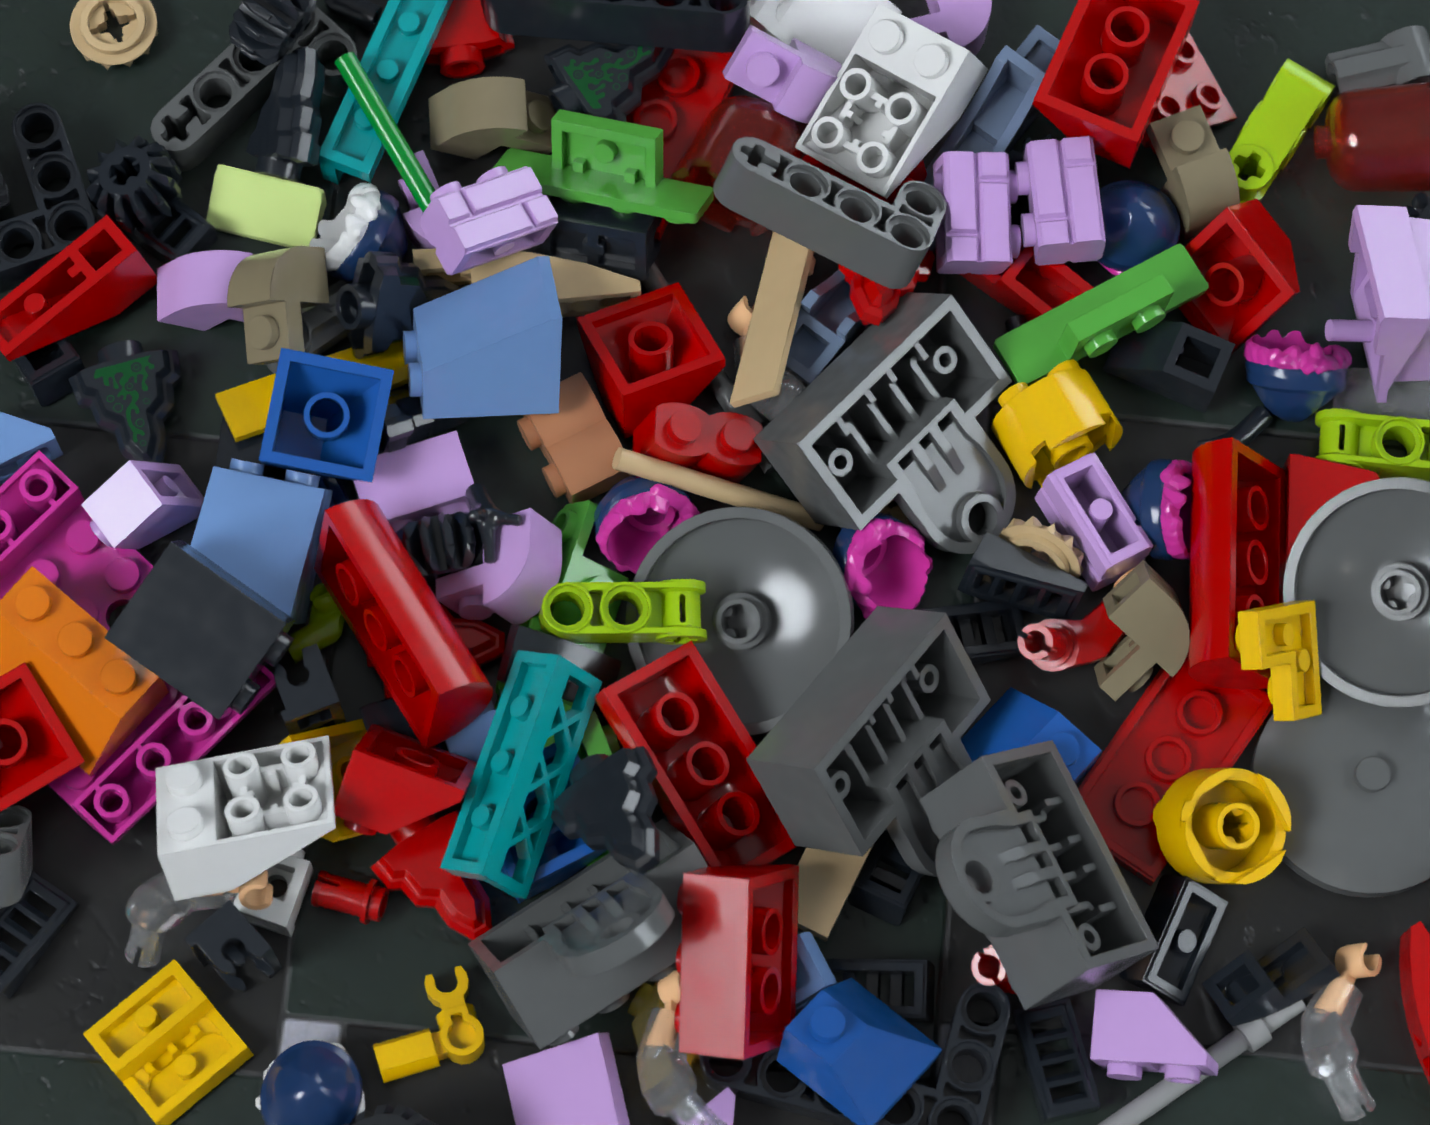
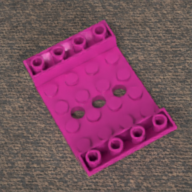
[0,450,277,846]

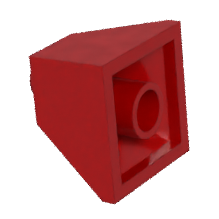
[1178,199,1300,355]
[577,282,726,439]
[0,662,85,813]
[334,724,477,835]

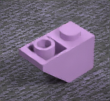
[1090,989,1218,1084]

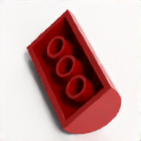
[1188,437,1286,689]
[314,499,493,750]
[595,640,798,867]

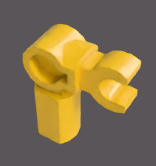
[373,965,485,1083]

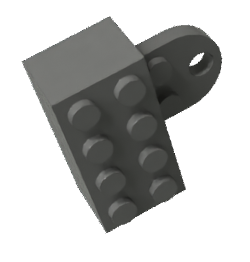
[753,292,1016,554]
[746,606,991,877]
[919,740,1159,1010]
[468,818,708,1050]

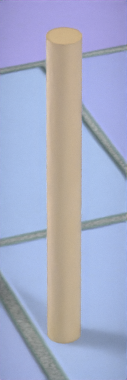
[612,447,824,532]

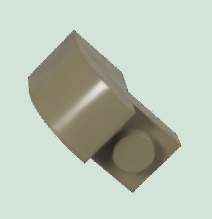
[428,76,556,160]
[1146,105,1240,241]
[227,246,329,365]
[1094,560,1190,701]

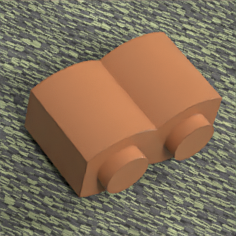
[517,372,632,504]

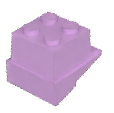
[1325,205,1430,403]

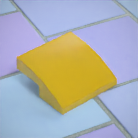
[83,959,254,1125]

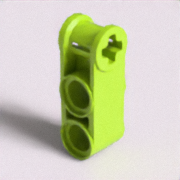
[1229,58,1336,203]
[1315,408,1430,481]
[539,579,707,645]

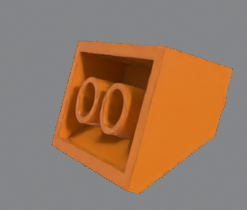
[0,566,169,777]

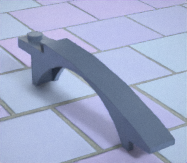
[786,24,1060,385]

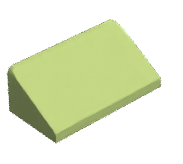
[206,164,327,248]

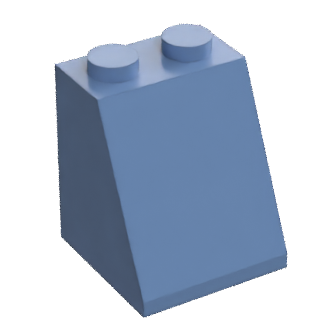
[403,256,562,419]
[190,458,333,624]

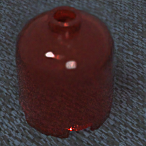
[1314,82,1430,192]
[671,95,803,236]

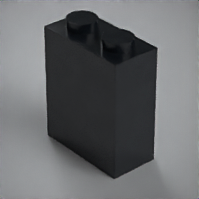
[104,540,295,719]

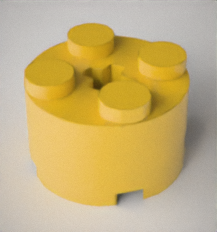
[991,359,1123,489]
[1153,768,1291,885]

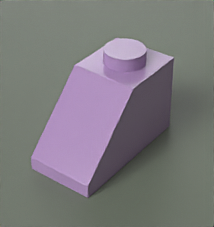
[81,460,204,549]

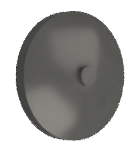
[1283,477,1430,708]
[626,507,854,735]
[1250,677,1430,898]

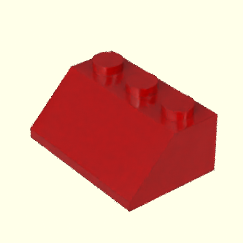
[1033,0,1200,168]
[674,864,800,1060]

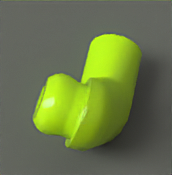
[288,583,345,663]

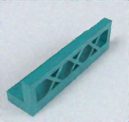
[319,0,453,184]
[440,650,602,899]

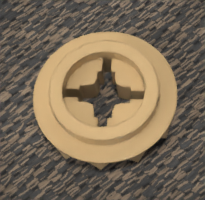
[70,0,158,70]
[998,516,1084,578]

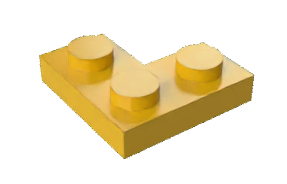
[1235,600,1322,721]

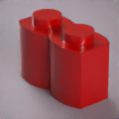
[632,402,762,484]

